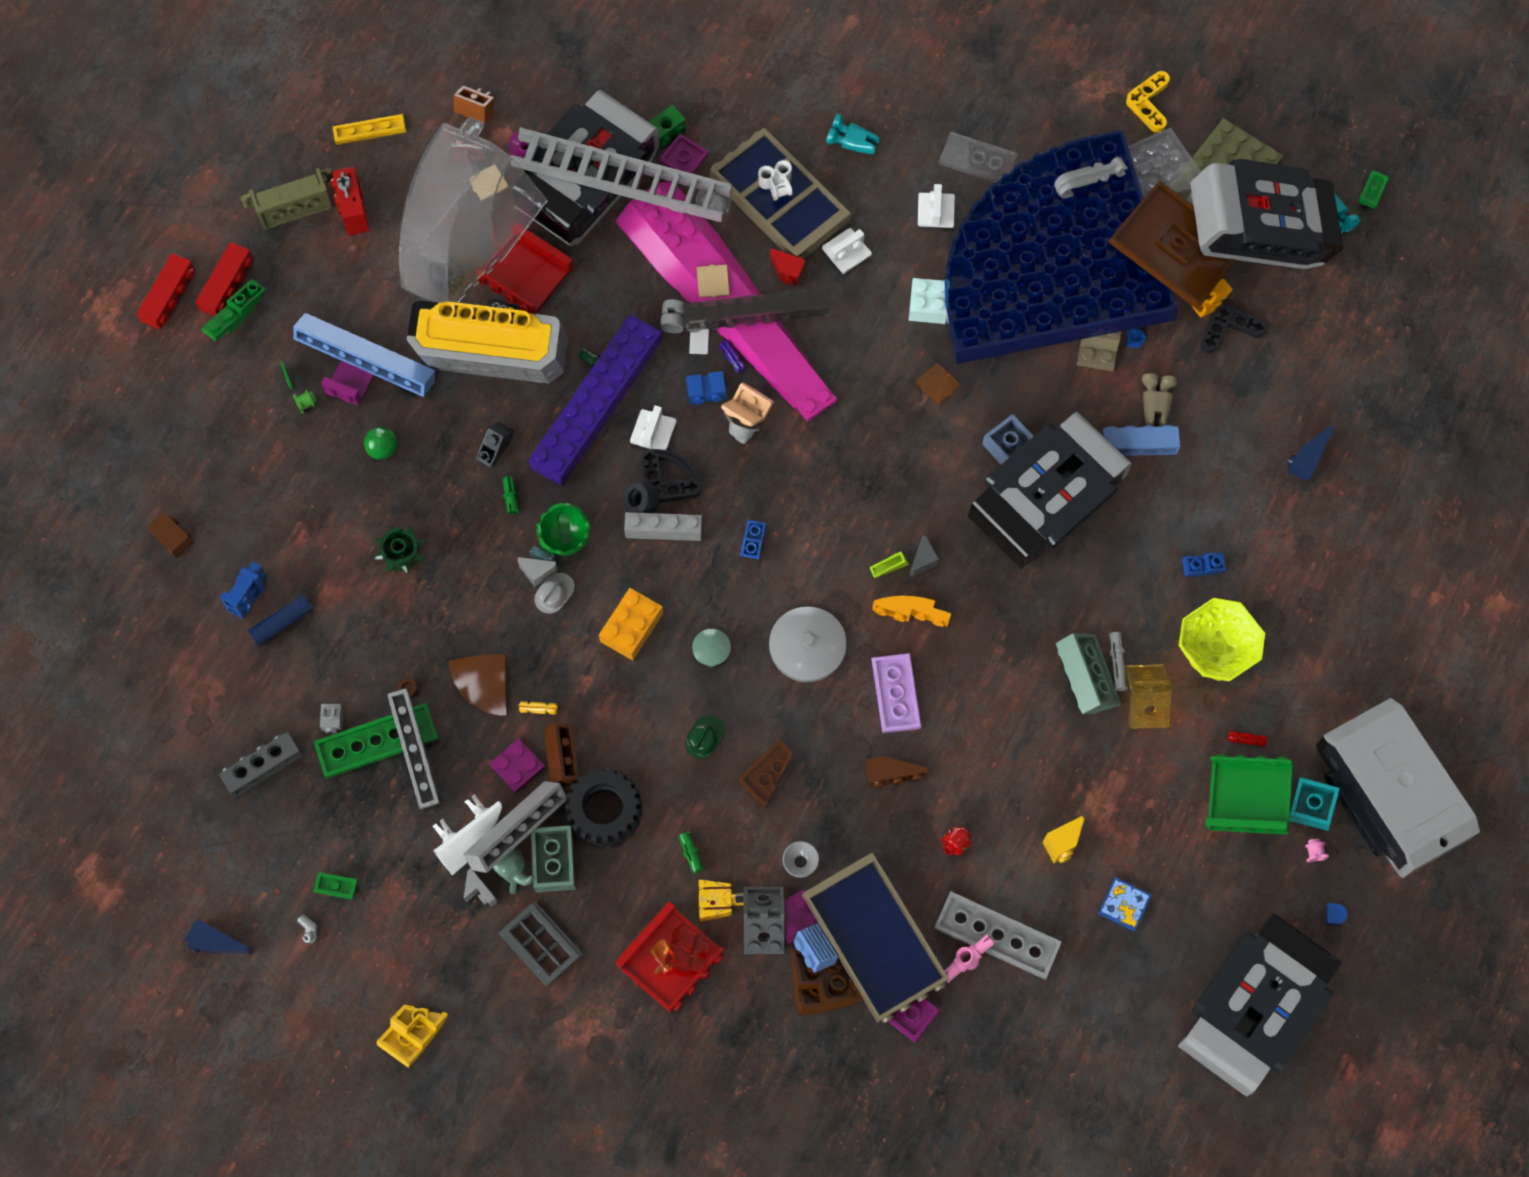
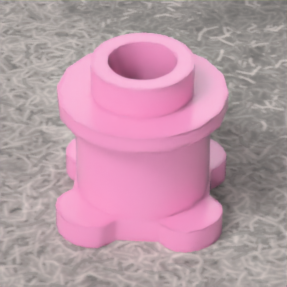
[1305,839,1329,862]

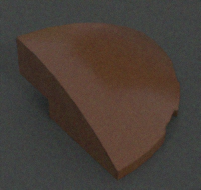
[449,654,507,717]
[791,950,862,1016]

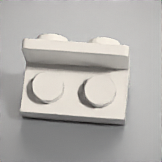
[918,184,955,228]
[822,228,872,274]
[630,406,676,450]

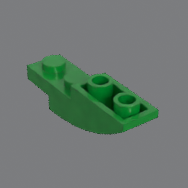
[202,279,266,342]

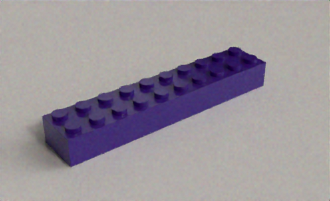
[529,314,662,486]

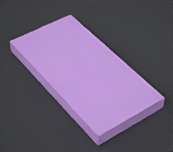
[871,653,921,734]

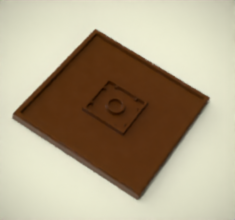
[1108,180,1235,310]

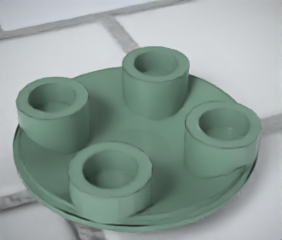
[692,629,731,667]

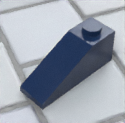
[1287,426,1334,481]
[184,919,253,954]

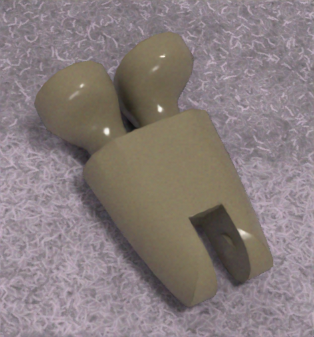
[1142,373,1177,427]

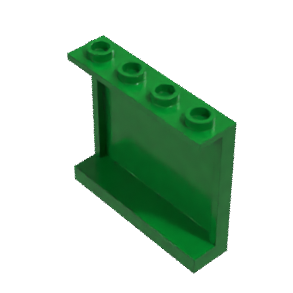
[1205,754,1293,835]

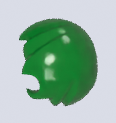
[536,503,591,556]

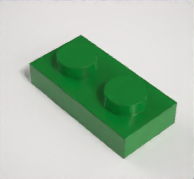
[1358,170,1389,209]
[313,872,358,900]

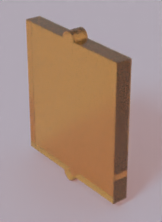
[915,363,960,405]

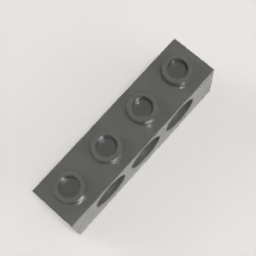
[219,732,303,798]

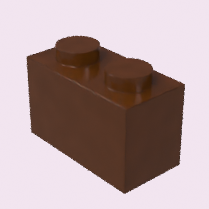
[146,512,193,559]

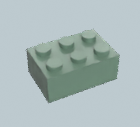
[531,826,576,893]

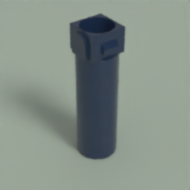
[247,594,313,646]

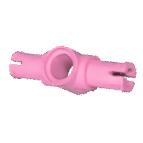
[944,934,995,983]

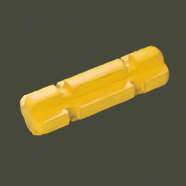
[519,701,558,715]

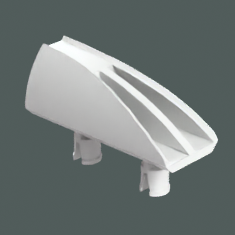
[432,794,502,875]

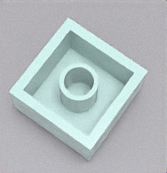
[909,278,949,324]

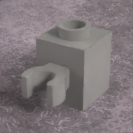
[320,704,344,735]

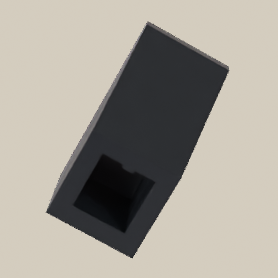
[476,422,514,468]

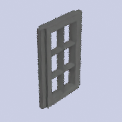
[498,901,583,987]

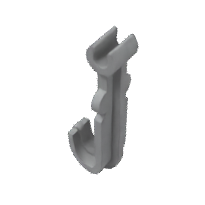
[1054,157,1128,198]

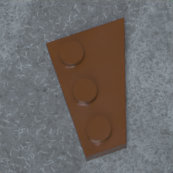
[737,739,793,808]

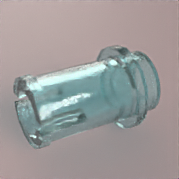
[529,545,555,561]

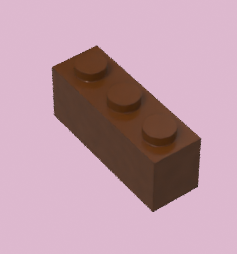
[544,723,579,787]

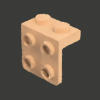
[721,382,774,427]

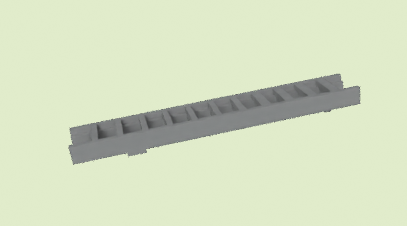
[509,127,732,222]

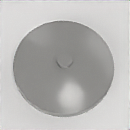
[769,607,846,682]

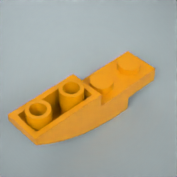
[872,596,951,627]

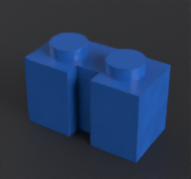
[686,371,726,405]

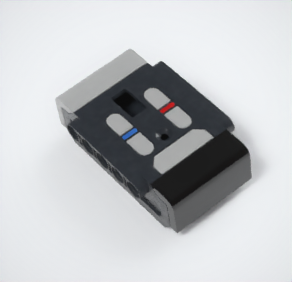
[968,412,1132,570]
[1178,912,1342,1097]

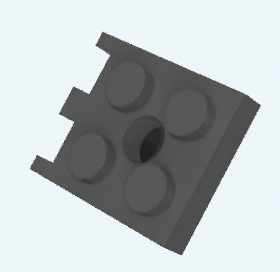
[744,886,784,954]

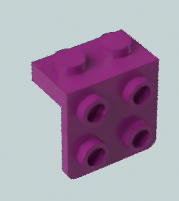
[321,361,374,406]

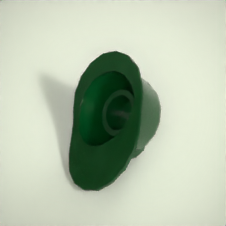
[685,715,724,759]

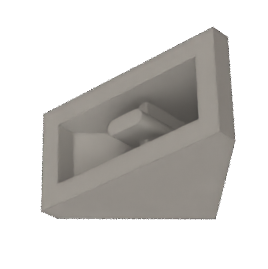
[518,557,558,587]

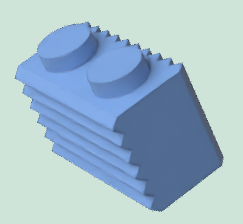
[794,923,838,973]

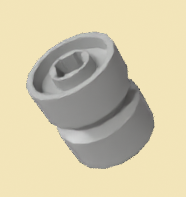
[660,299,686,333]

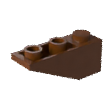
[864,756,928,789]

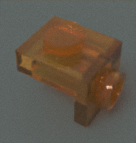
[650,939,678,975]

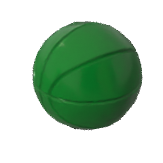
[364,427,397,460]

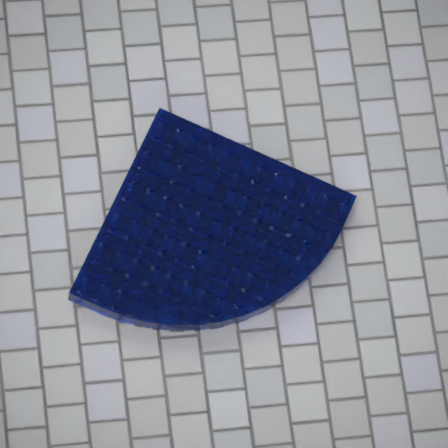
[945,130,1177,364]

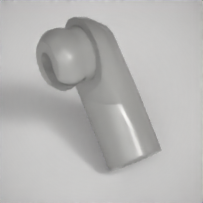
[297,914,317,943]

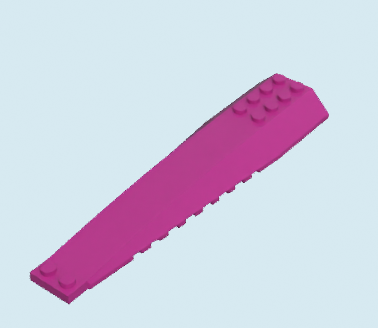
[616,182,837,422]

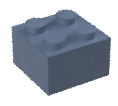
[982,414,1033,464]

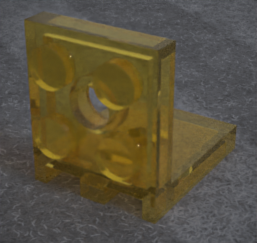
[1125,664,1172,729]

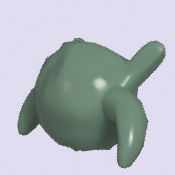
[493,848,533,894]

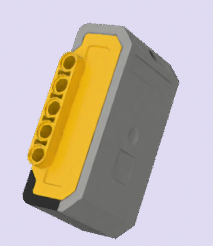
[407,300,569,384]

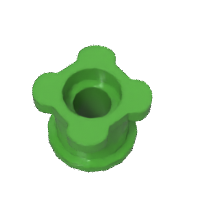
[293,390,317,414]

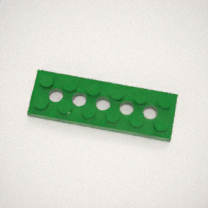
[314,703,439,779]

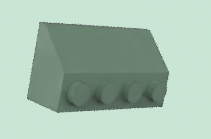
[1056,633,1122,714]

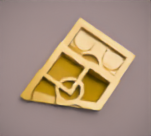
[377,1005,448,1068]

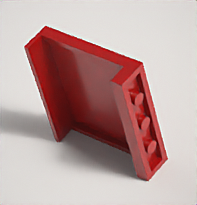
[474,222,574,315]
[615,901,724,1013]

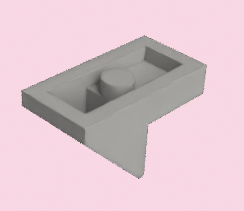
[464,868,497,907]

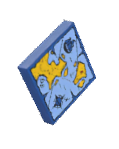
[1098,877,1152,932]

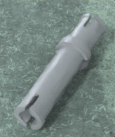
[1109,632,1128,691]

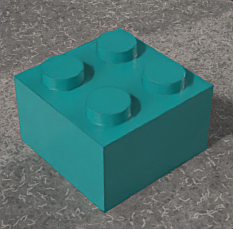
[1290,778,1340,831]

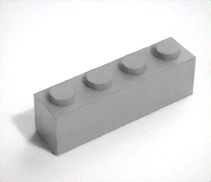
[624,512,702,541]

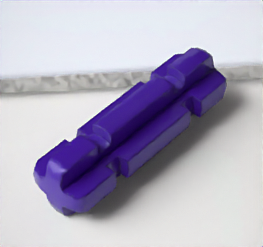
[720,340,745,373]

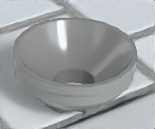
[782,841,819,878]

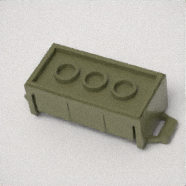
[241,168,334,230]

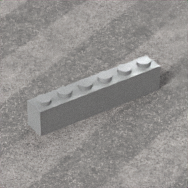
[387,689,441,810]
[464,781,566,873]

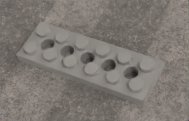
[934,891,1062,980]

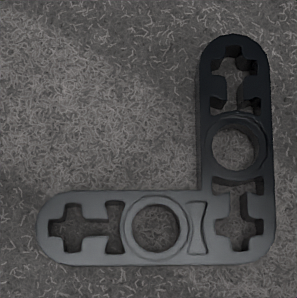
[1201,305,1267,354]

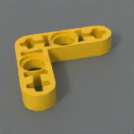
[1126,71,1170,133]

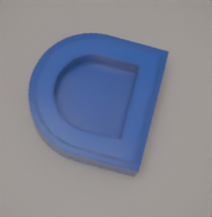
[1126,328,1146,348]
[1325,903,1348,925]

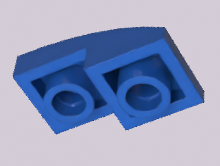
[740,520,766,560]
[1182,553,1226,577]

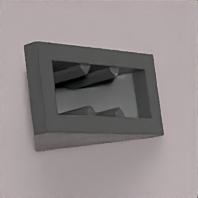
[910,535,939,577]

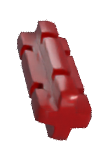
[1228,730,1267,747]

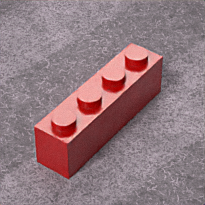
[195,242,253,316]
[136,253,195,330]

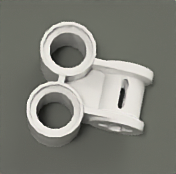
[758,160,792,200]

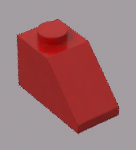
[770,248,805,286]

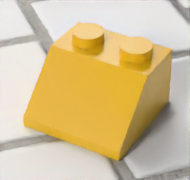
[1042,816,1084,863]

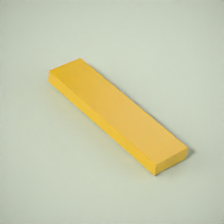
[333,114,406,145]

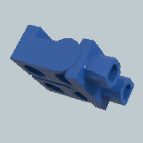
[220,562,267,619]

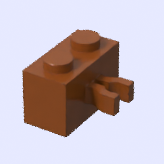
[454,86,494,124]

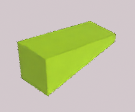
[869,551,909,578]

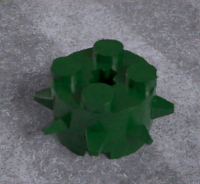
[374,526,425,573]

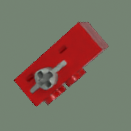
[331,167,370,236]

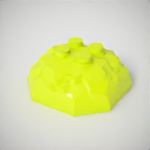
[1179,598,1265,681]

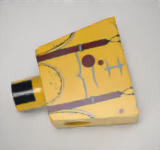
[699,880,744,922]

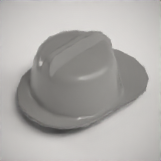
[724,412,760,444]
[535,573,575,614]

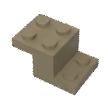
[1077,303,1124,371]

